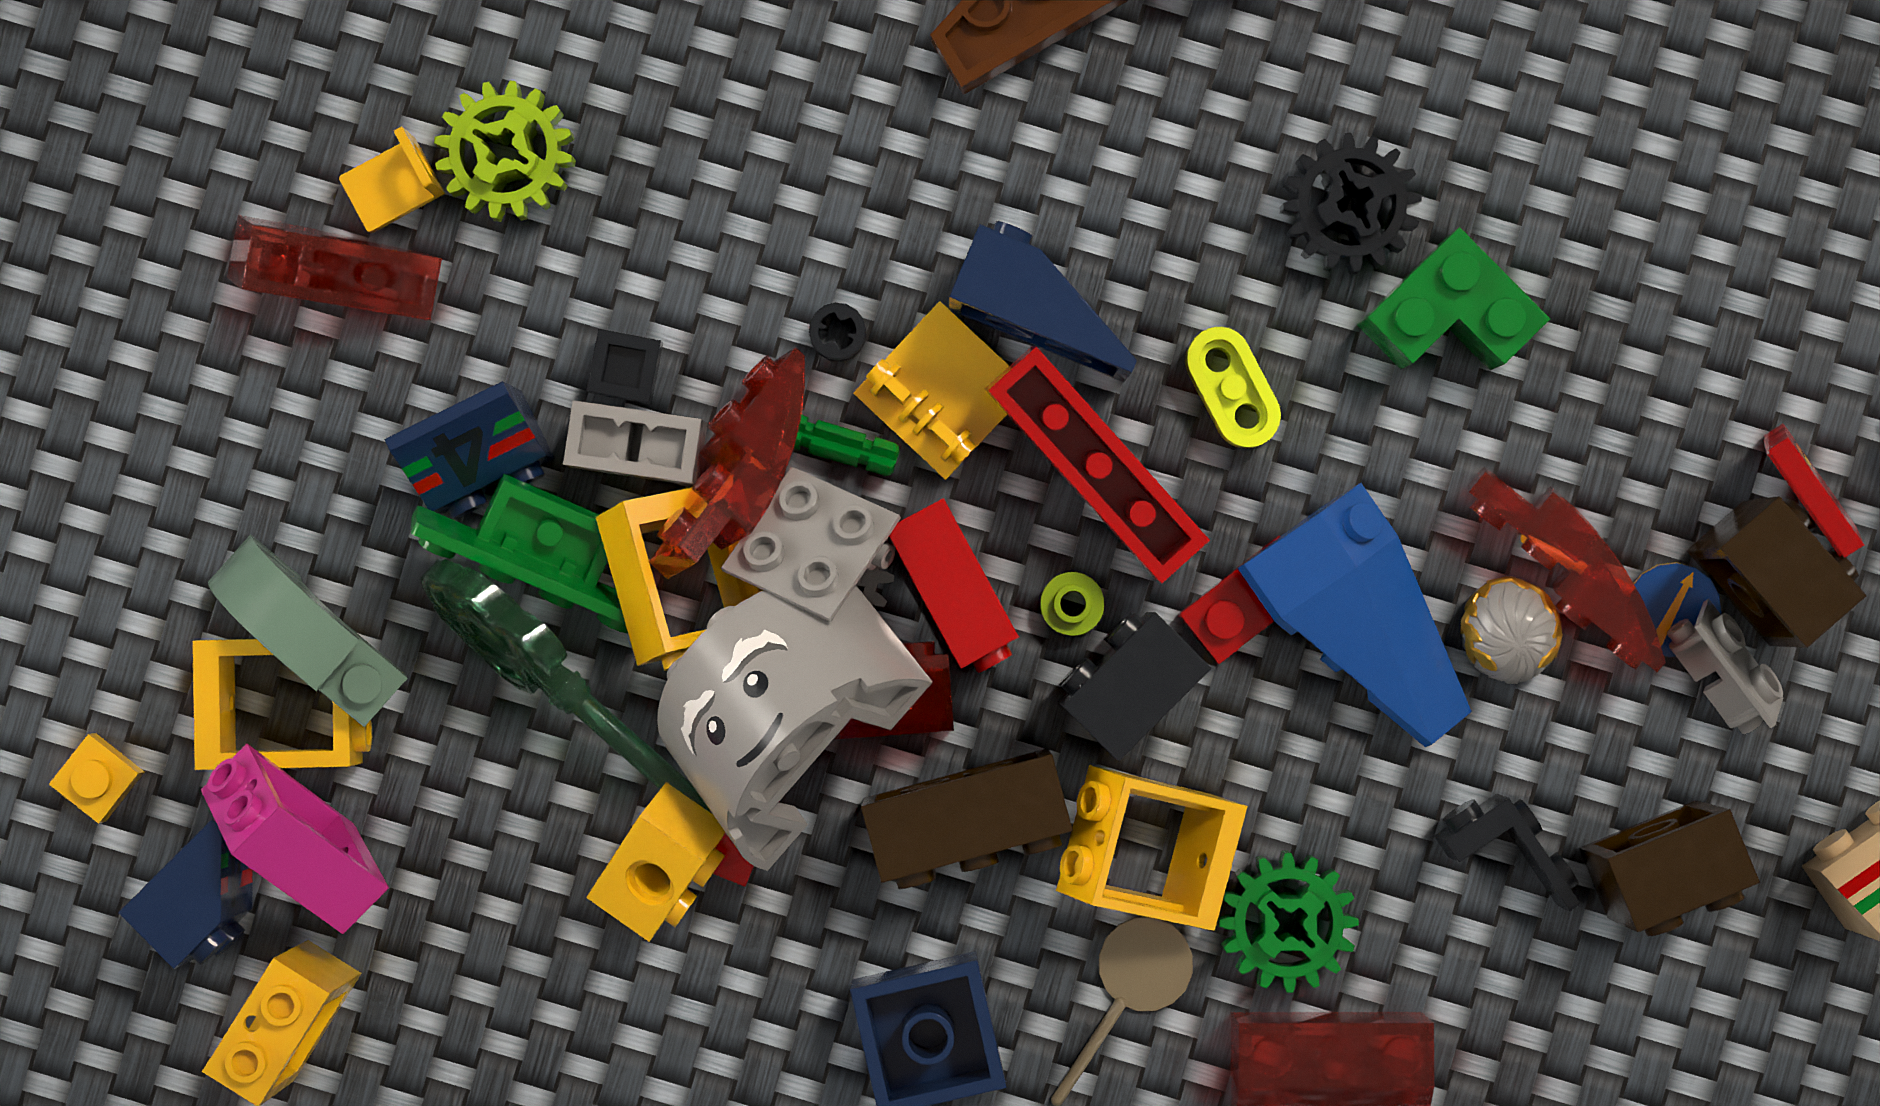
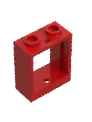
[889,498,1019,673]

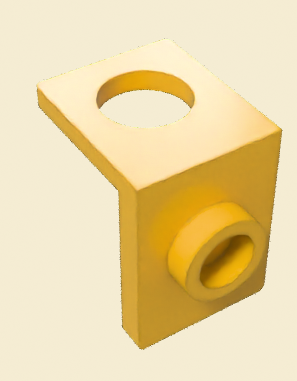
[339,126,445,233]

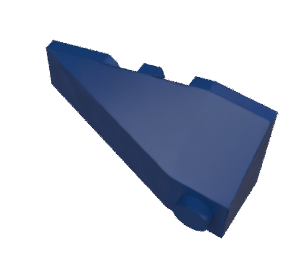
[1238,483,1472,747]

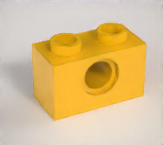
[586,782,726,942]

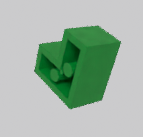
[1357,227,1550,370]

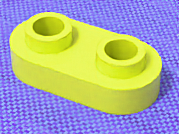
[1185,327,1281,448]

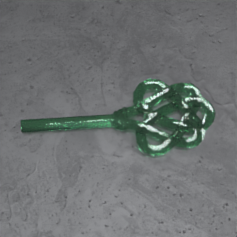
[420,559,712,814]

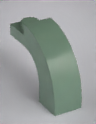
[208,534,407,727]

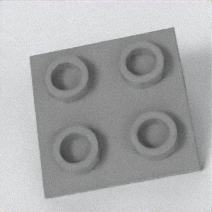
[721,467,901,622]

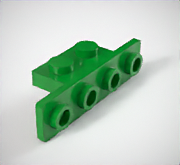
[411,473,628,633]

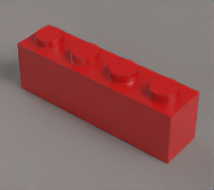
[985,346,1210,584]

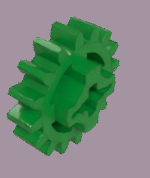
[1217,850,1359,993]

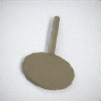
[1051,917,1193,1106]

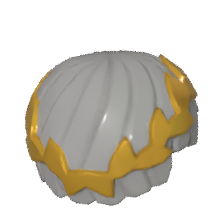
[1461,576,1563,684]

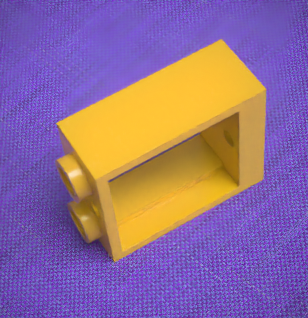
[596,479,763,671]
[193,639,372,770]
[1056,765,1248,931]
[202,940,362,1106]

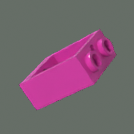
[201,744,389,934]

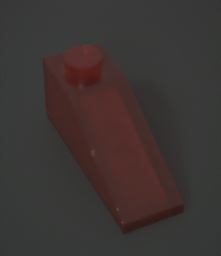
[227,215,442,320]

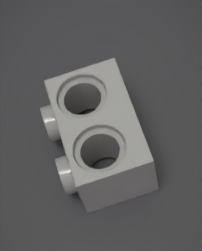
[563,400,707,486]

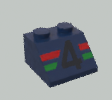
[384,381,555,519]
[118,819,253,969]

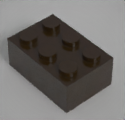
[861,748,1073,889]

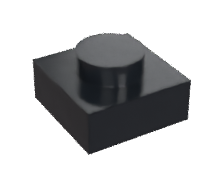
[586,329,663,405]

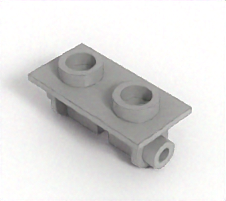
[1667,599,1783,734]

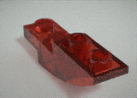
[648,347,805,579]
[1468,467,1666,672]

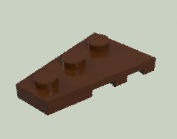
[930,0,1128,95]

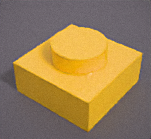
[49,733,145,824]

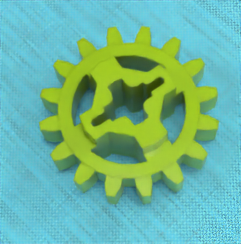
[434,80,576,222]

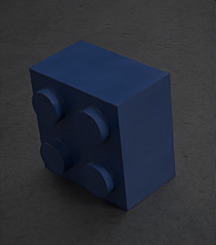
[850,951,1006,1106]

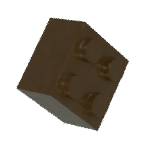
[1686,496,1867,648]
[1579,800,1760,936]

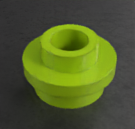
[1040,572,1104,636]

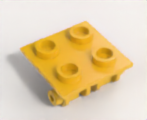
[853,301,1009,480]

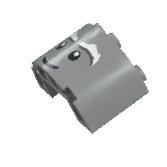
[657,585,933,871]

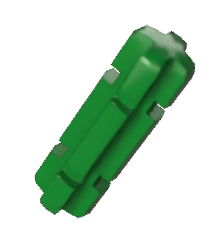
[775,411,900,476]

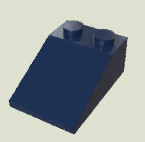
[949,221,1137,383]

